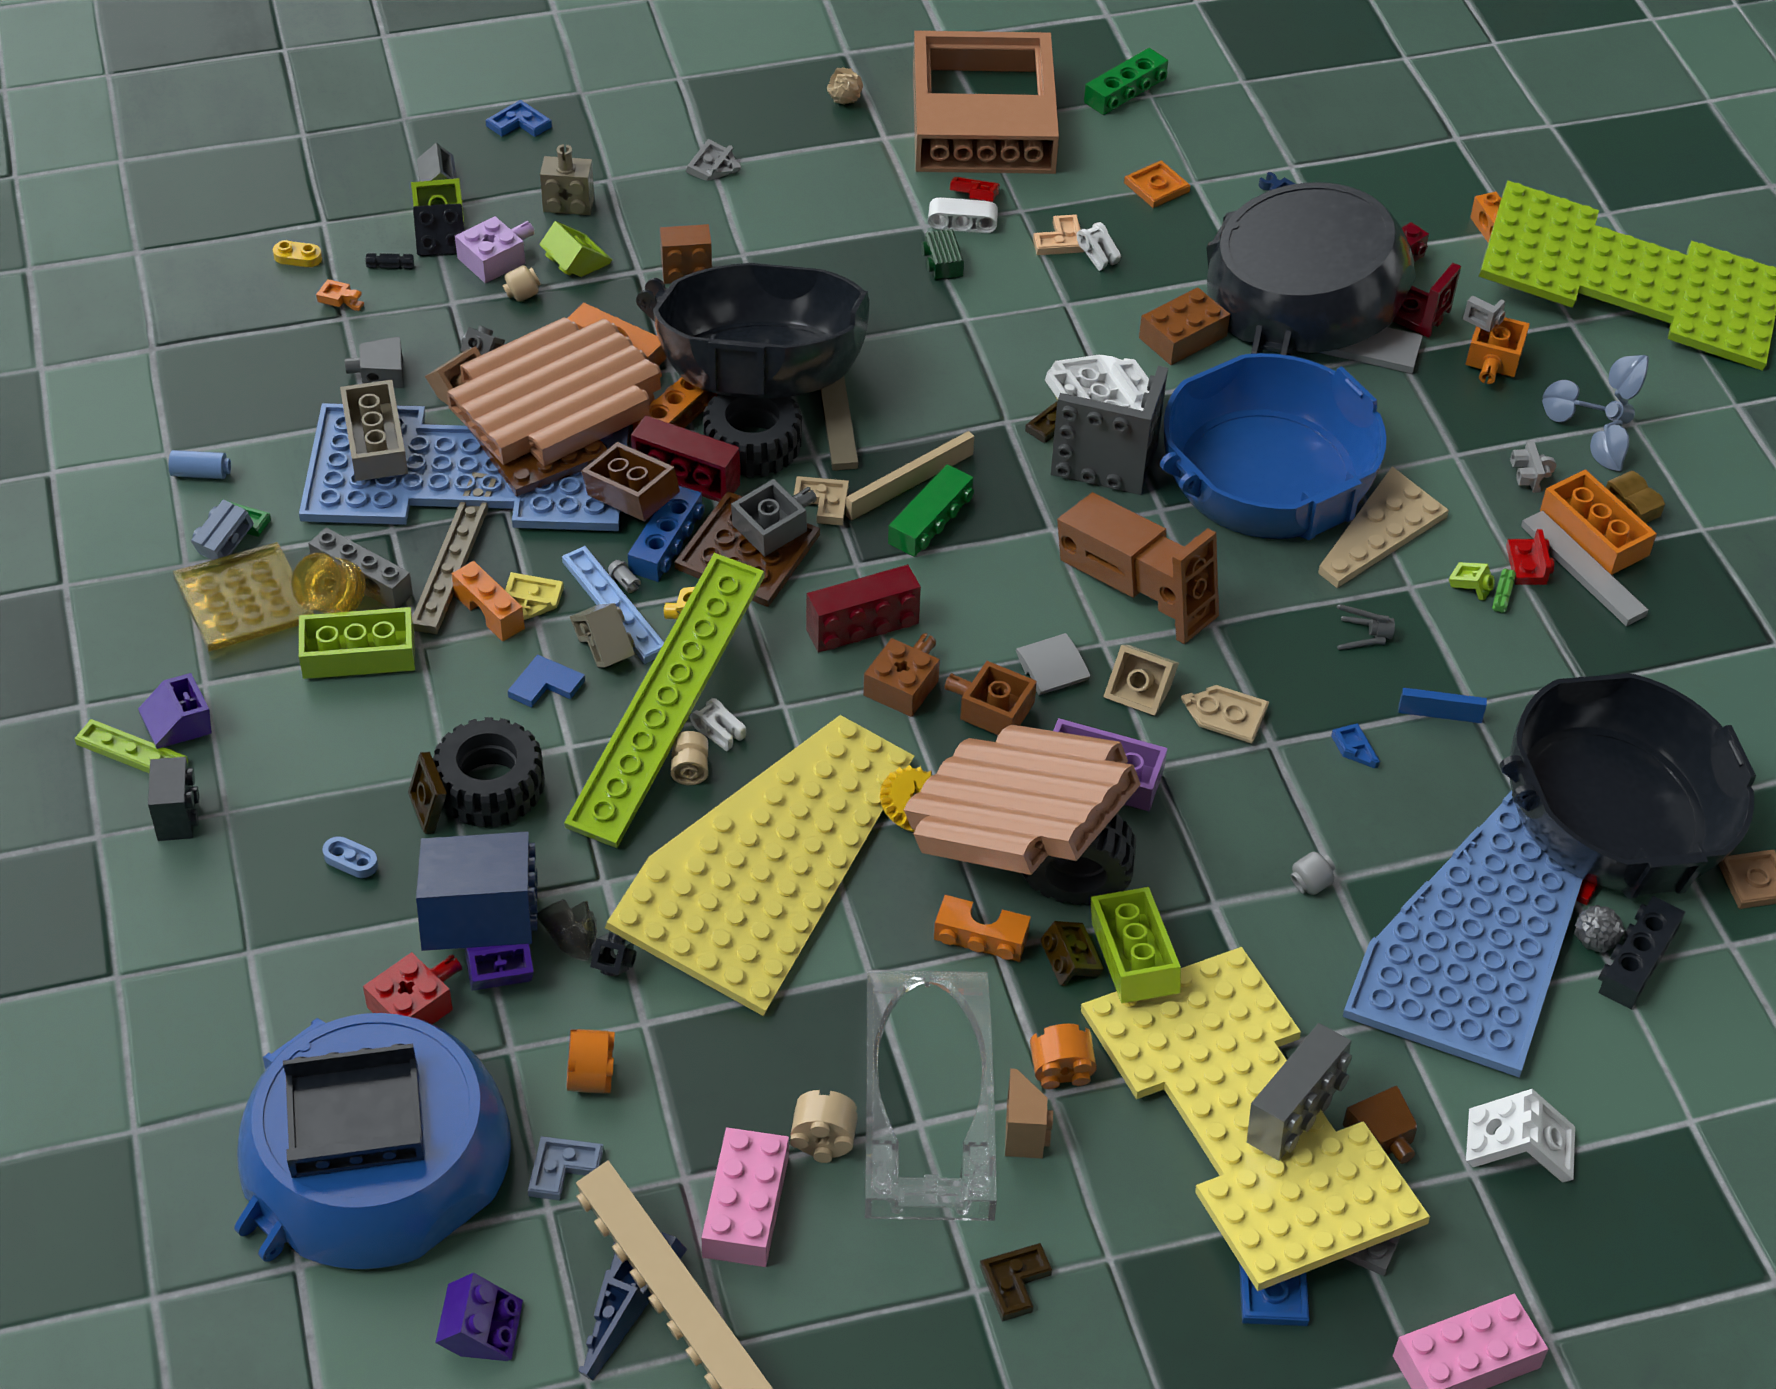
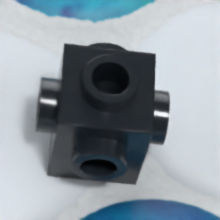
[590,931,637,977]

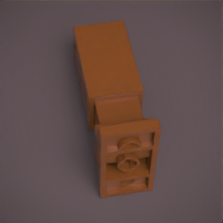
[1057,492,1219,644]

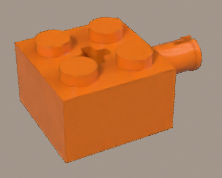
[1465,317,1530,384]

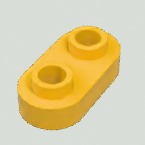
[273,240,322,267]

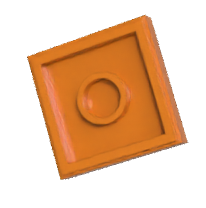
[1124,160,1191,208]

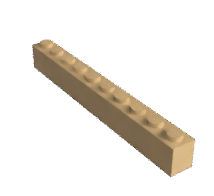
[576,1160,773,1389]

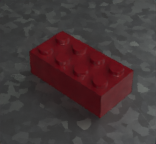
[631,415,740,502]
[806,564,921,653]

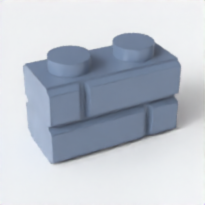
[191,499,254,565]

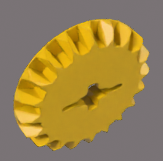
[880,765,933,832]

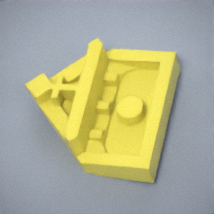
[505,572,564,620]

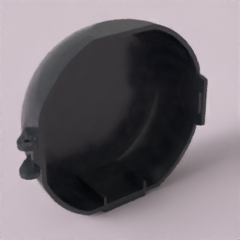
[1206,182,1416,356]
[636,263,870,398]
[1499,673,1756,899]

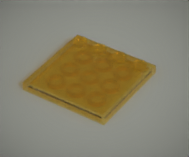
[173,542,314,651]

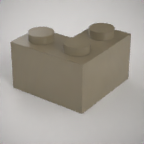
[569,603,635,667]

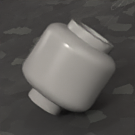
[1290,852,1336,895]

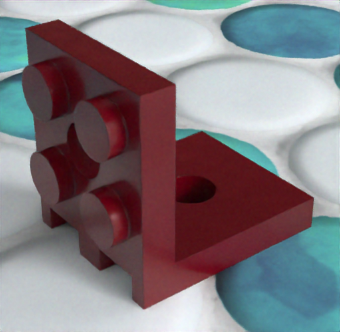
[1393,262,1461,338]

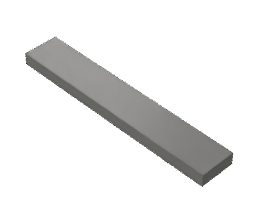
[1521,511,1648,626]

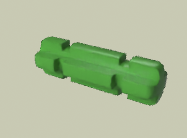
[1492,568,1516,613]

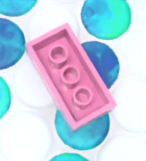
[701,1127,789,1267]
[1393,1293,1548,1389]

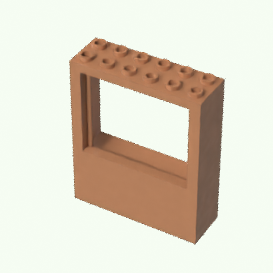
[913,31,1059,174]

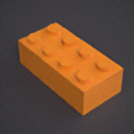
[1540,469,1657,575]

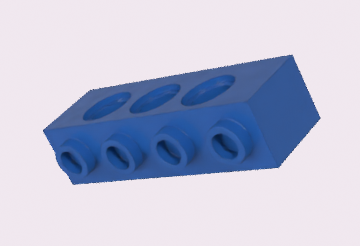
[628,486,705,582]

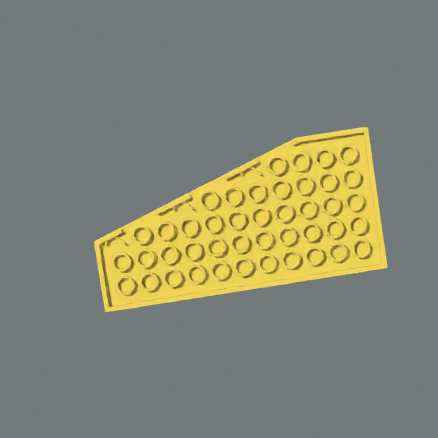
[605,715,914,1016]

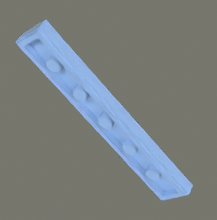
[562,546,664,664]

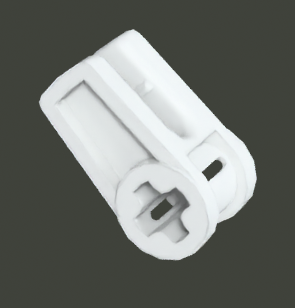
[1077,222,1121,271]
[690,698,746,751]

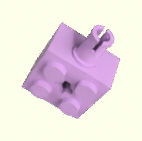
[455,216,535,284]

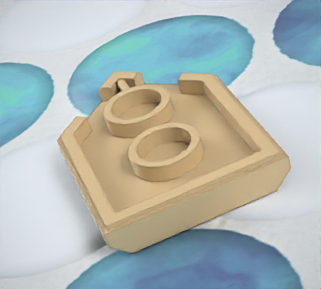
[1181,685,1269,743]

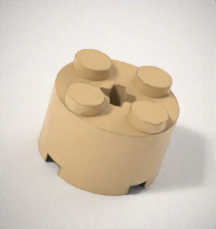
[790,1090,858,1163]

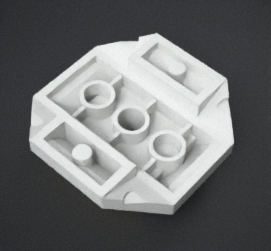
[1045,355,1149,411]

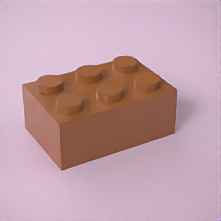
[1139,287,1230,365]

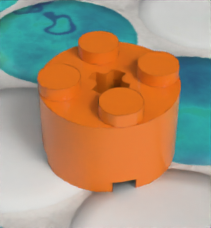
[1030,1024,1096,1089]
[567,1029,615,1093]

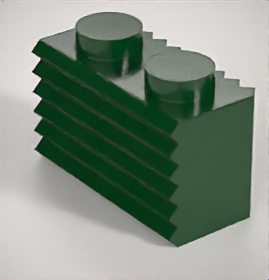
[921,229,964,280]

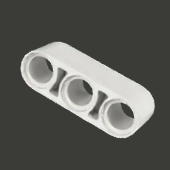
[928,197,998,233]

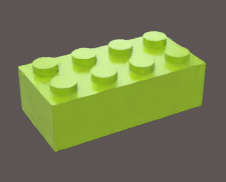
[299,607,415,679]
[1091,887,1181,1004]

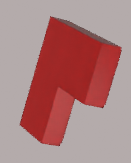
[950,177,1000,202]

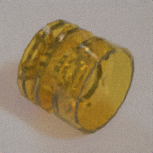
[291,553,366,613]

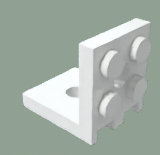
[1466,1089,1575,1183]

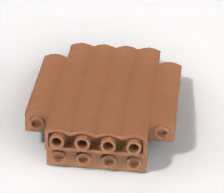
[447,317,662,466]
[904,725,1141,875]

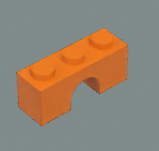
[451,561,525,642]
[934,895,1031,962]

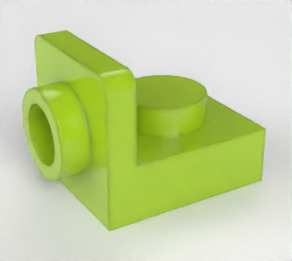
[1448,562,1495,600]

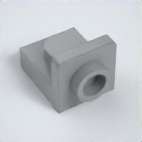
[1463,295,1506,332]

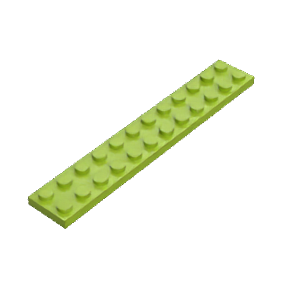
[564,553,765,848]

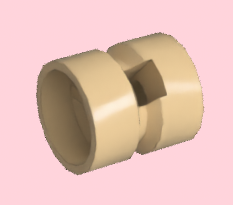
[671,731,708,785]

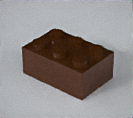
[581,442,680,521]

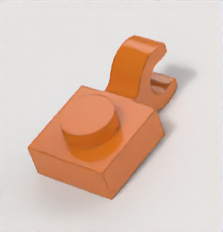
[316,279,364,311]

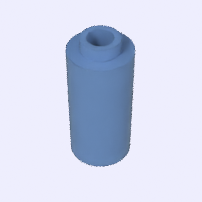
[169,450,231,479]

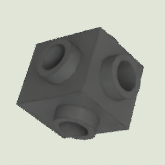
[460,325,505,355]

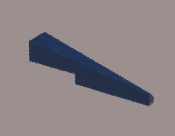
[579,1231,687,1381]

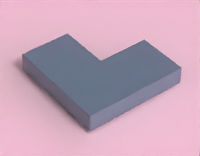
[528,1136,604,1200]

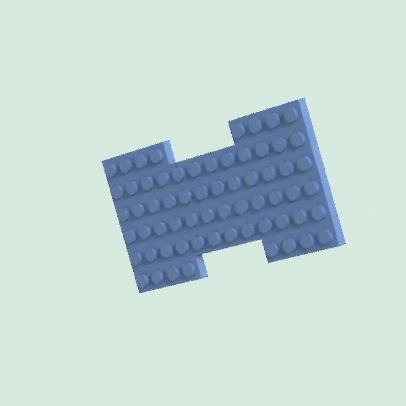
[299,403,630,531]

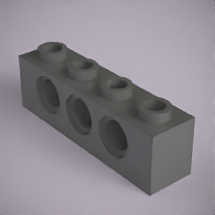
[308,528,413,609]

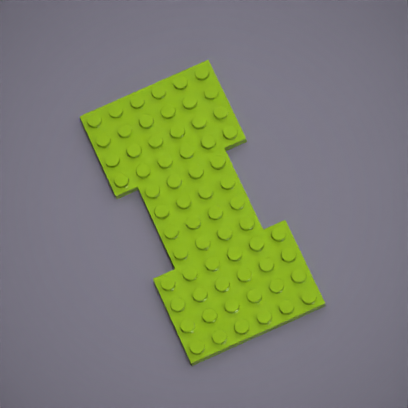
[1478,180,1776,371]

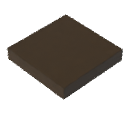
[408,752,447,834]

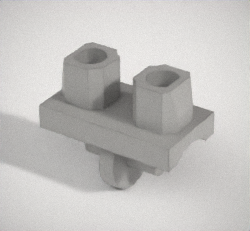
[1510,441,1557,492]

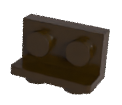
[1041,921,1104,985]

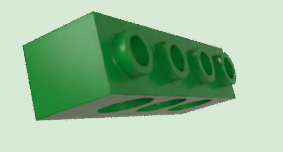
[1084,48,1169,115]

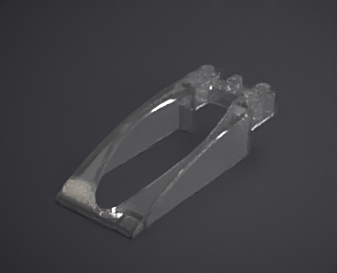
[865,970,997,1221]

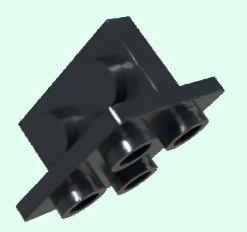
[413,203,465,255]

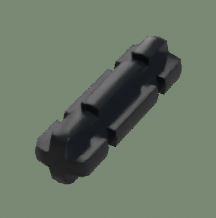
[365,253,414,269]

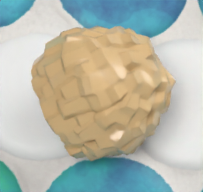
[827,67,863,105]

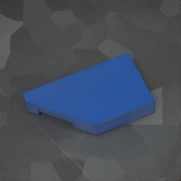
[1331,723,1380,768]

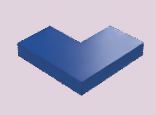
[486,100,552,137]
[508,654,585,707]

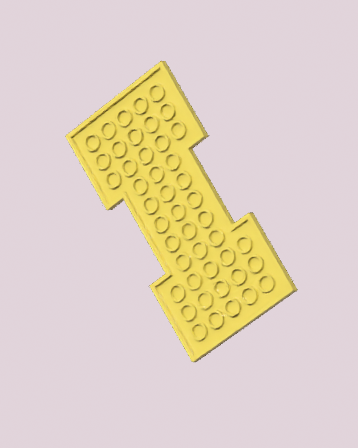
[1081,947,1430,1291]

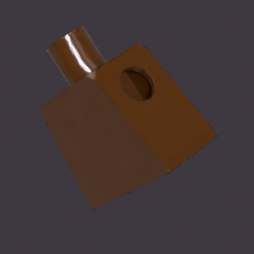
[1342,1085,1417,1164]

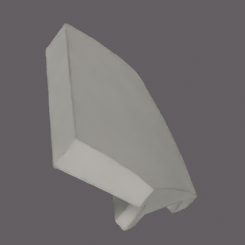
[686,139,741,181]

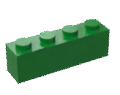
[888,464,974,557]

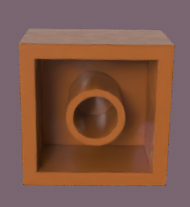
[660,224,712,284]

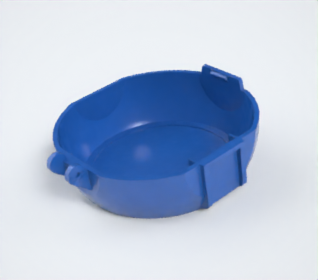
[1160,353,1386,540]
[234,1013,511,1269]

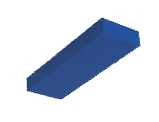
[1398,688,1487,723]

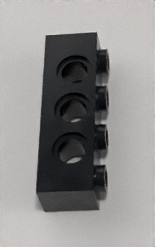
[1598,896,1686,1010]

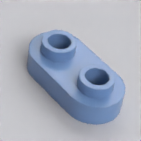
[323,837,378,878]

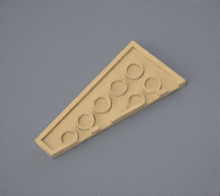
[1318,467,1449,588]

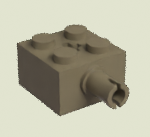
[540,144,594,215]

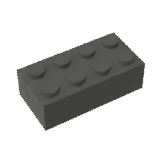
[1246,1023,1352,1161]

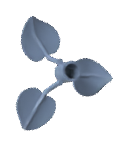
[1542,355,1649,471]

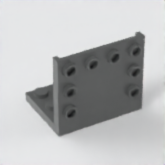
[1050,366,1168,495]

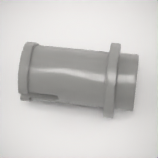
[608,560,641,593]

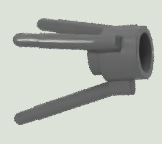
[1337,604,1395,650]

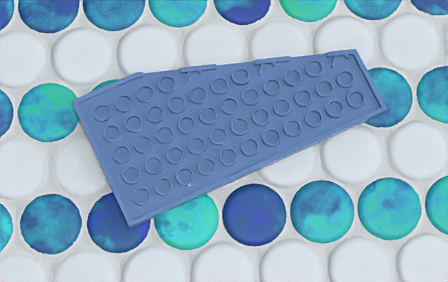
[1342,790,1583,1077]

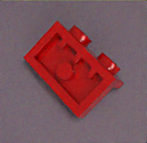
[1506,529,1554,585]

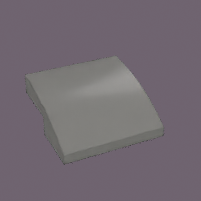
[1015,633,1090,696]

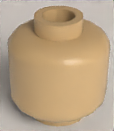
[502,265,541,302]

